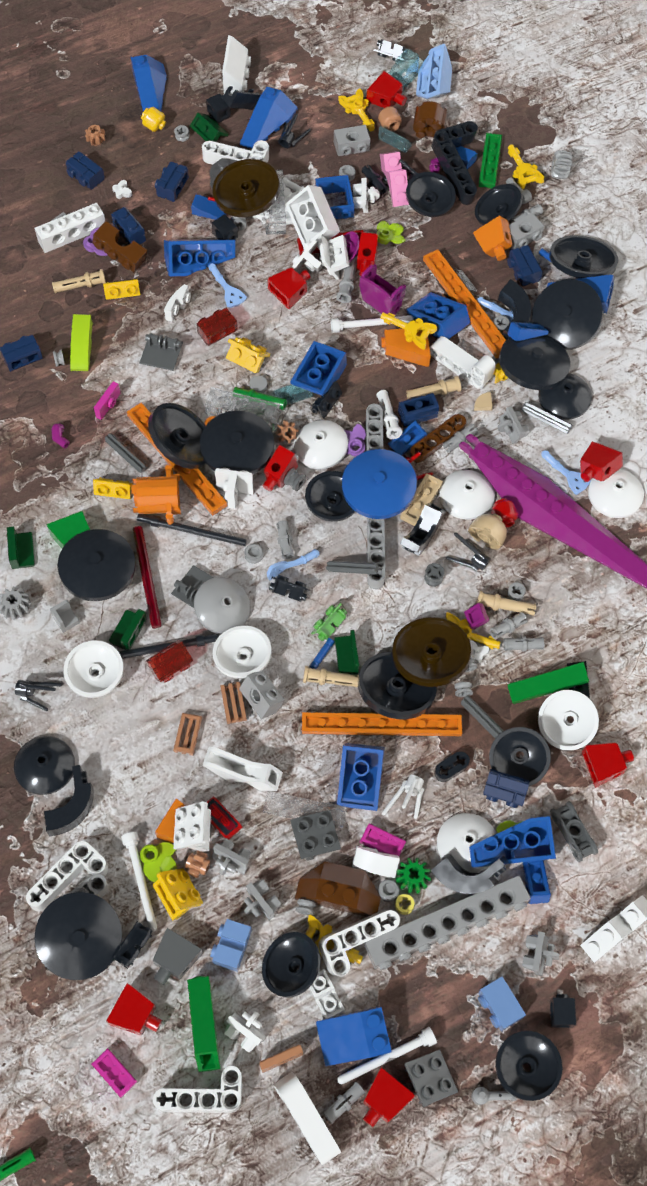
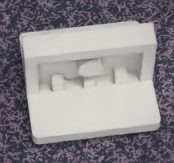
[318,234,349,280]
[292,239,322,272]
[215,468,254,509]
[173,801,211,852]

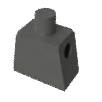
[153,928,203,985]

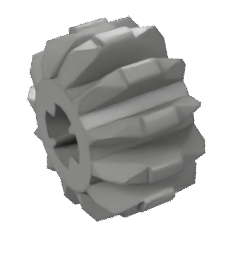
[551,150,572,179]
[0,586,31,620]

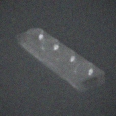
[263,791,347,829]

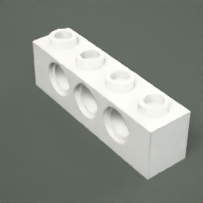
[35,203,105,253]

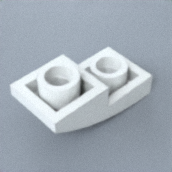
[164,284,191,321]
[352,846,400,878]
[309,969,345,1019]

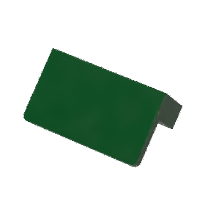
[190,112,229,142]
[7,526,35,569]
[109,609,147,650]
[334,630,359,675]

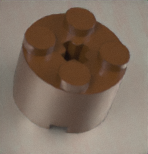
[413,101,448,138]

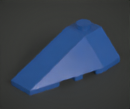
[131,55,167,112]
[240,87,298,149]
[164,239,235,277]
[469,816,556,868]

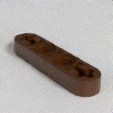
[410,414,467,463]

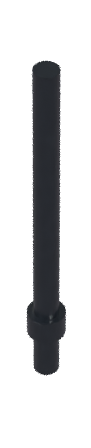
[137,514,247,546]
[119,633,219,659]

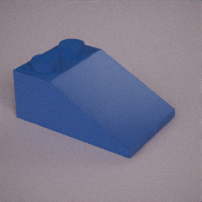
[406,292,470,340]
[290,341,347,396]
[337,743,385,811]
[315,1006,392,1067]

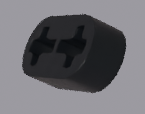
[434,752,470,782]

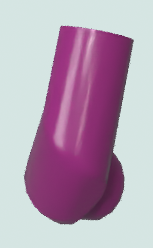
[429,157,440,173]
[51,423,70,449]

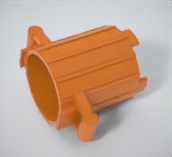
[131,465,181,525]

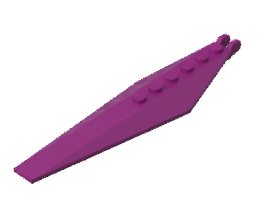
[459,434,647,589]

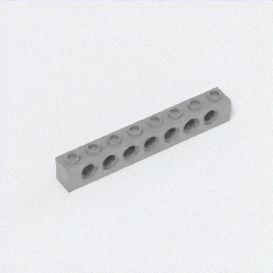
[364,876,531,970]

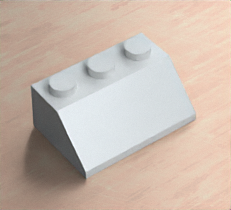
[222,35,251,94]
[285,185,340,247]

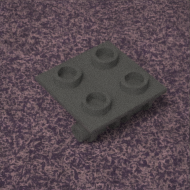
[139,333,183,371]
[171,565,214,608]
[290,810,341,861]
[405,1050,458,1108]

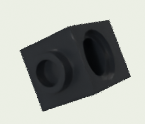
[206,93,231,123]
[211,214,238,240]
[550,994,576,1028]

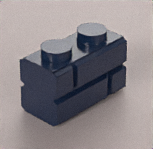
[66,151,105,190]
[155,162,189,202]
[111,207,146,245]
[507,245,543,286]
[0,334,43,372]
[398,393,439,427]
[483,769,529,808]

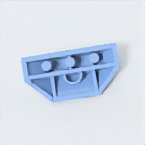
[416,44,452,99]

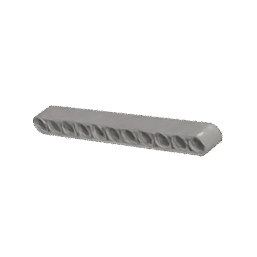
[366,404,385,589]

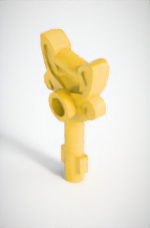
[338,88,375,132]
[508,145,544,189]
[380,312,437,350]
[445,612,501,650]
[305,915,364,964]

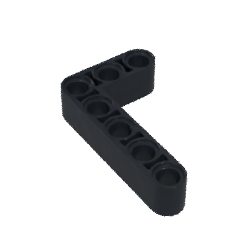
[431,121,478,205]

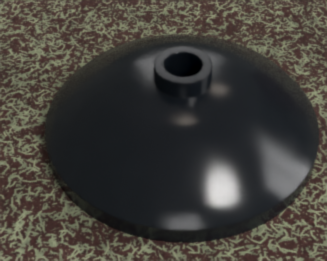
[406,172,456,217]
[475,184,523,226]
[538,373,592,420]
[305,471,356,522]
[489,727,551,786]
[14,736,75,795]
[262,932,320,998]
[495,1031,563,1101]

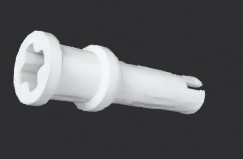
[377,390,402,439]

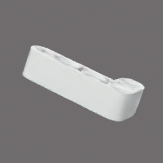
[202,140,269,165]
[429,336,495,389]
[26,841,108,911]
[318,910,400,977]
[153,1066,242,1113]
[273,1072,341,1166]

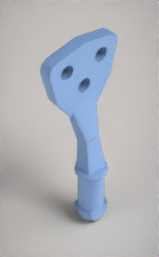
[209,263,247,308]
[476,297,513,323]
[541,450,591,495]
[267,549,320,580]

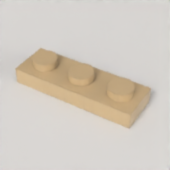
[400,474,443,526]

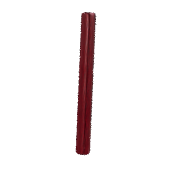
[133,526,162,629]

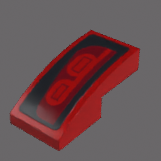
[207,796,243,840]

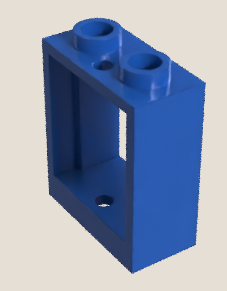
[315,175,354,219]

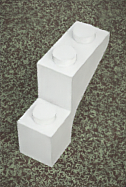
[202,747,283,791]
[580,895,647,963]

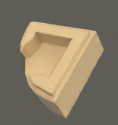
[474,392,492,411]

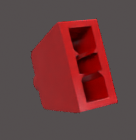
[367,71,407,108]
[357,232,378,276]
[267,268,310,309]
[580,441,623,482]
[262,445,298,492]
[582,743,634,788]
[106,983,163,1035]
[363,1067,415,1128]

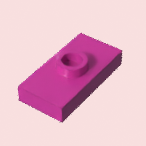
[94,381,121,420]
[360,823,406,856]
[91,1048,138,1098]

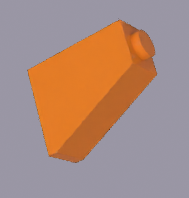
[381,329,431,367]

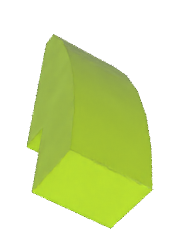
[70,314,93,371]

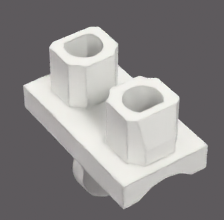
[353,178,380,213]
[224,1011,266,1052]

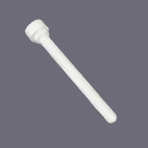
[331,315,414,333]
[121,832,157,931]
[338,1027,437,1084]

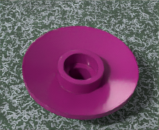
[344,231,360,263]

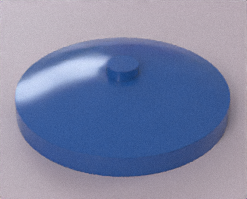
[342,449,417,519]

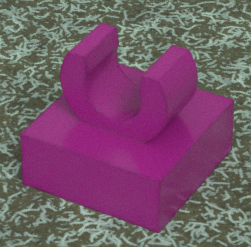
[464,603,489,630]

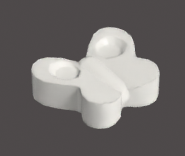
[112,180,132,199]
[470,640,489,663]

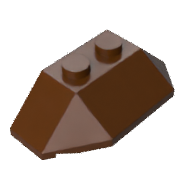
[295,861,381,917]

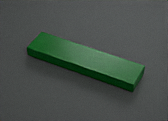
[478,133,502,188]
[507,662,590,704]

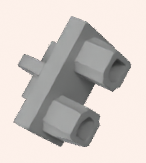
[498,406,530,444]
[212,838,251,875]
[244,880,281,921]
[522,931,560,976]

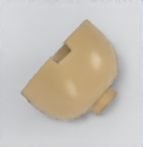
[468,514,507,550]

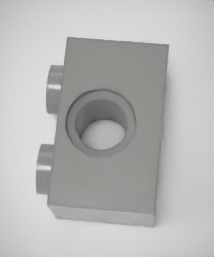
[333,125,370,156]
[509,213,544,249]
[239,670,285,719]

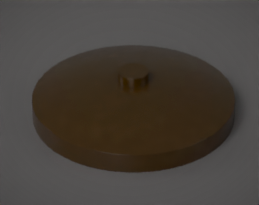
[212,159,280,217]
[392,617,471,687]

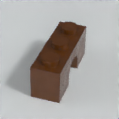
[92,221,147,273]

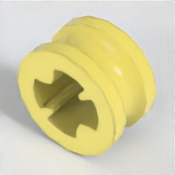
[395,894,415,915]

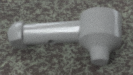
[506,178,532,204]
[471,1087,518,1105]

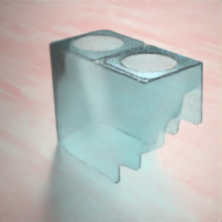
[388,49,419,90]

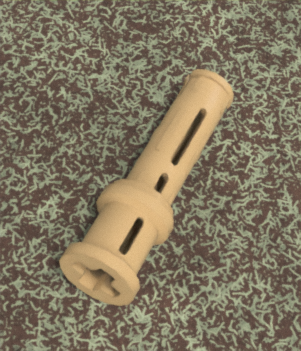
[52,269,106,293]
[406,376,461,399]
[477,591,536,616]
[303,666,359,687]

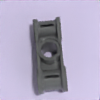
[550,801,598,862]

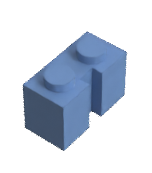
[210,919,252,972]
[478,976,526,1032]

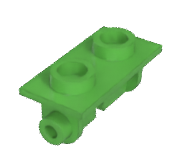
[311,603,347,641]

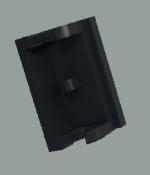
[221,86,261,110]

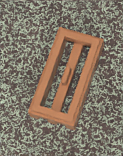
[220,682,247,724]
[173,713,202,756]
[259,1044,303,1073]

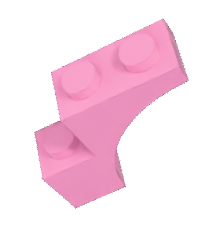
[380,151,409,207]

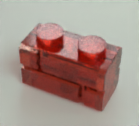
[196,307,238,346]
[145,640,193,683]

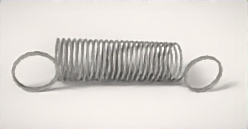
[454,269,479,298]

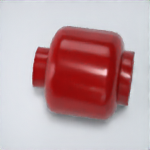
[491,498,518,528]

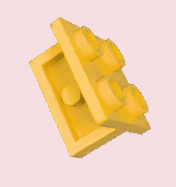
[226,337,270,373]
[152,868,203,921]

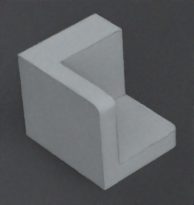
[50,600,80,633]

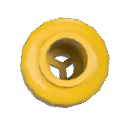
[141,107,166,132]

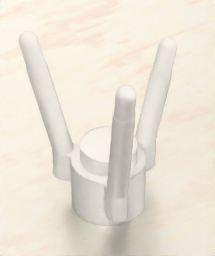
[382,775,424,819]

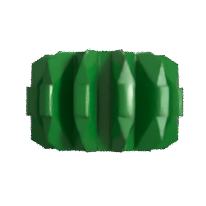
[396,858,431,894]

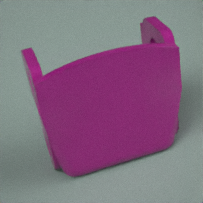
[359,264,406,315]

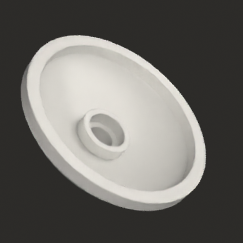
[294,420,348,469]
[588,469,644,518]
[439,470,495,520]
[213,626,272,678]
[64,641,124,698]
[538,690,599,750]
[437,813,497,873]

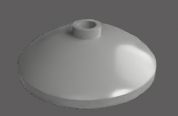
[194,577,250,634]

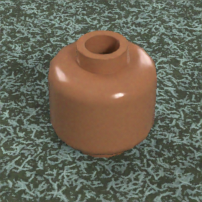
[378,107,402,132]

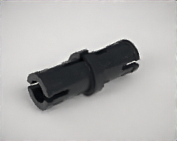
[361,165,388,195]

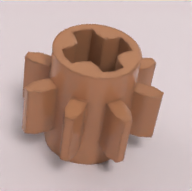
[85,125,105,146]
[275,420,299,444]
[185,851,211,878]

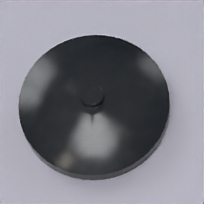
[549,235,618,279]
[532,279,603,350]
[499,335,570,390]
[148,403,206,469]
[200,411,274,474]
[57,529,136,601]
[358,652,437,720]
[34,891,122,980]

